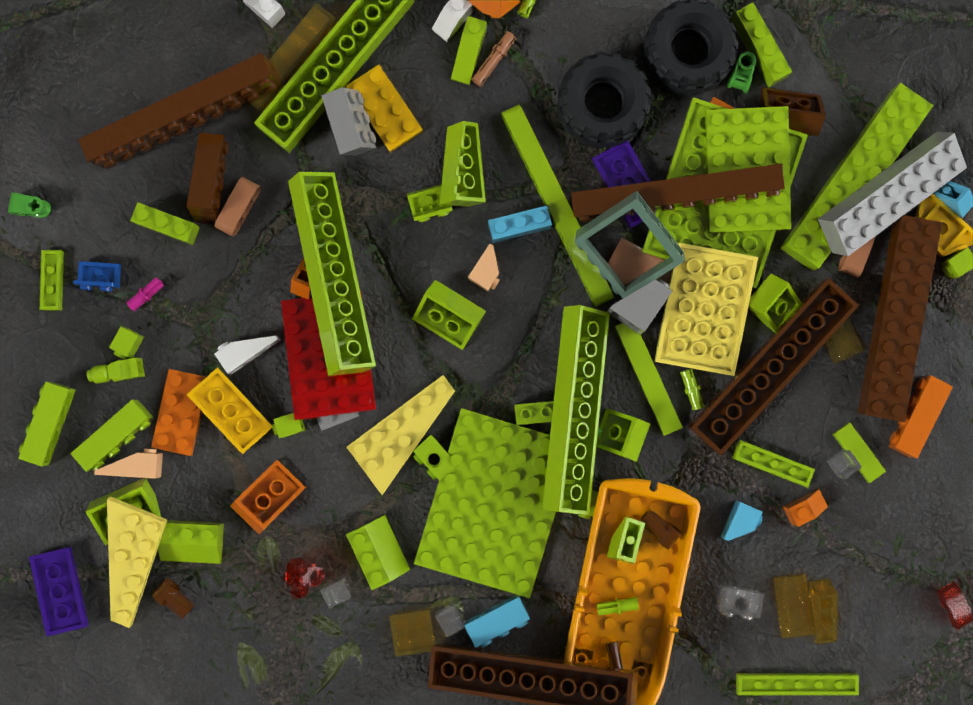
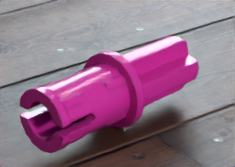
[126,278,164,312]

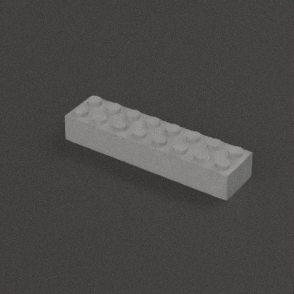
[818,132,967,256]

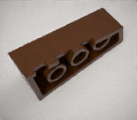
[187,133,229,224]

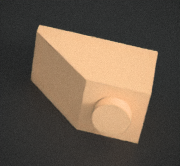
[468,244,500,292]

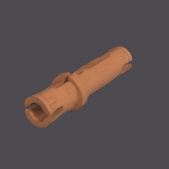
[471,31,517,87]

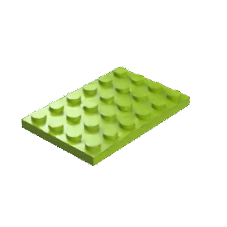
[705,106,791,233]

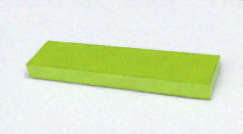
[732,440,815,488]

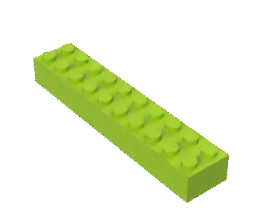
[254,0,415,153]
[780,82,934,271]
[288,172,376,376]
[542,305,610,515]

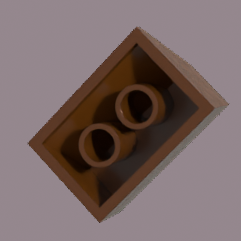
[759,87,826,136]

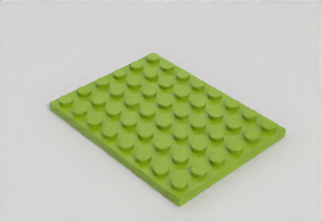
[642,97,808,289]
[414,408,556,598]

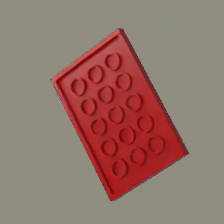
[281,291,376,421]

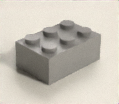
[321,87,376,156]

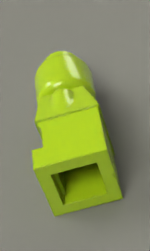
[87,358,145,384]

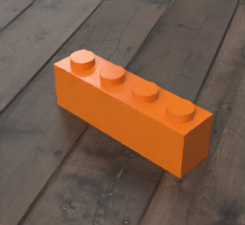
[888,375,953,459]

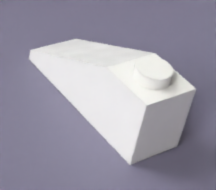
[214,336,281,374]

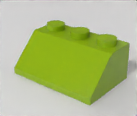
[412,280,486,350]
[85,478,161,546]
[346,515,410,590]
[158,520,224,564]

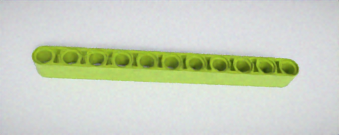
[501,104,614,307]

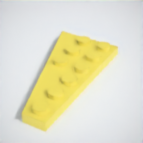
[347,375,455,495]
[107,496,167,628]

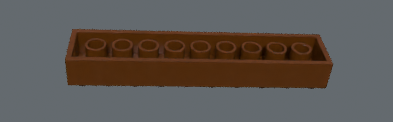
[78,53,282,169]
[571,163,785,222]
[857,215,942,422]
[688,278,859,456]
[428,644,639,705]

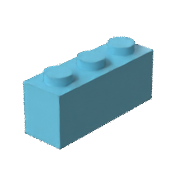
[488,206,552,243]
[464,594,530,647]

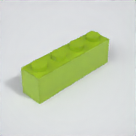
[731,3,792,88]
[18,382,76,467]
[71,400,154,472]

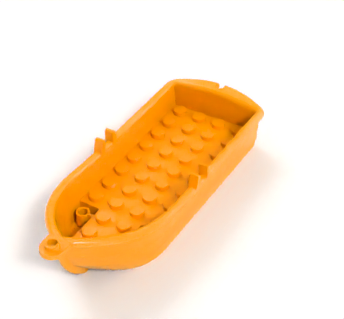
[564,478,700,705]

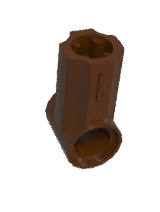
[640,509,682,550]
[152,578,195,619]

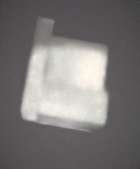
[827,449,862,479]
[320,576,351,609]
[435,603,465,637]

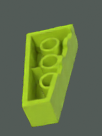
[440,121,486,207]

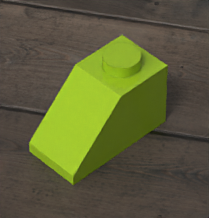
[607,517,645,564]

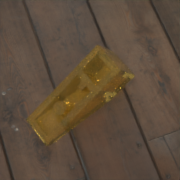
[809,578,838,644]

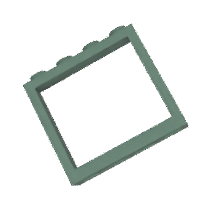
[575,191,685,299]

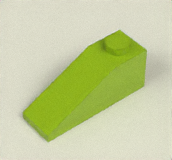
[451,16,487,85]

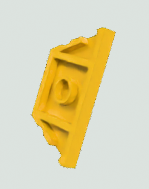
[915,193,973,257]

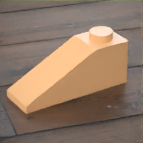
[94,448,163,478]

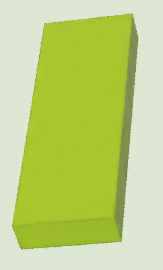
[40,250,64,311]
[832,422,886,483]

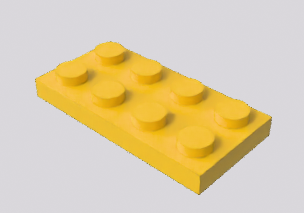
[346,65,423,153]
[187,367,272,454]

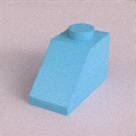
[933,181,973,218]
[720,500,763,541]

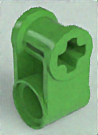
[727,52,756,93]
[8,193,51,218]

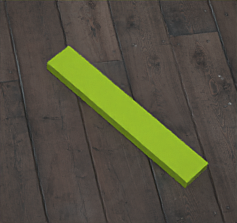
[614,323,683,436]
[736,673,859,695]

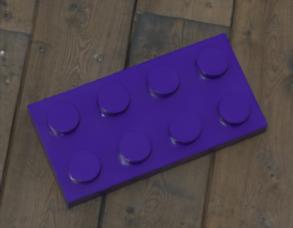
[592,141,656,229]
[29,547,89,637]

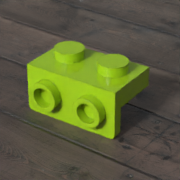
[407,184,453,222]

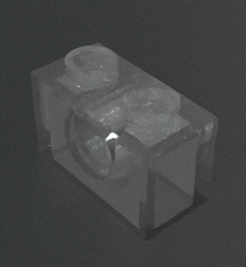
[716,584,764,620]

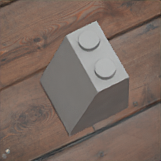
[607,279,672,335]

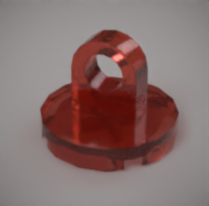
[285,557,325,599]

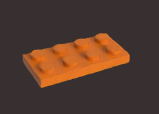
[151,369,206,456]

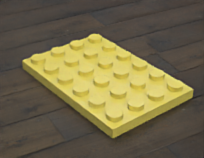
[654,243,758,376]

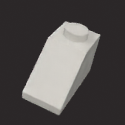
[243,0,285,28]
[432,0,472,42]

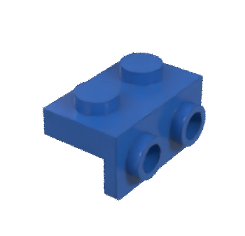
[73,261,122,292]

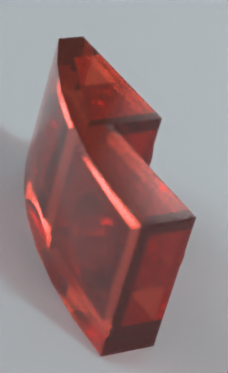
[938,581,973,630]

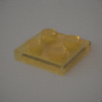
[389,609,435,657]

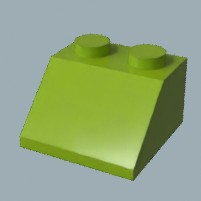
[748,274,802,332]
[596,408,650,462]

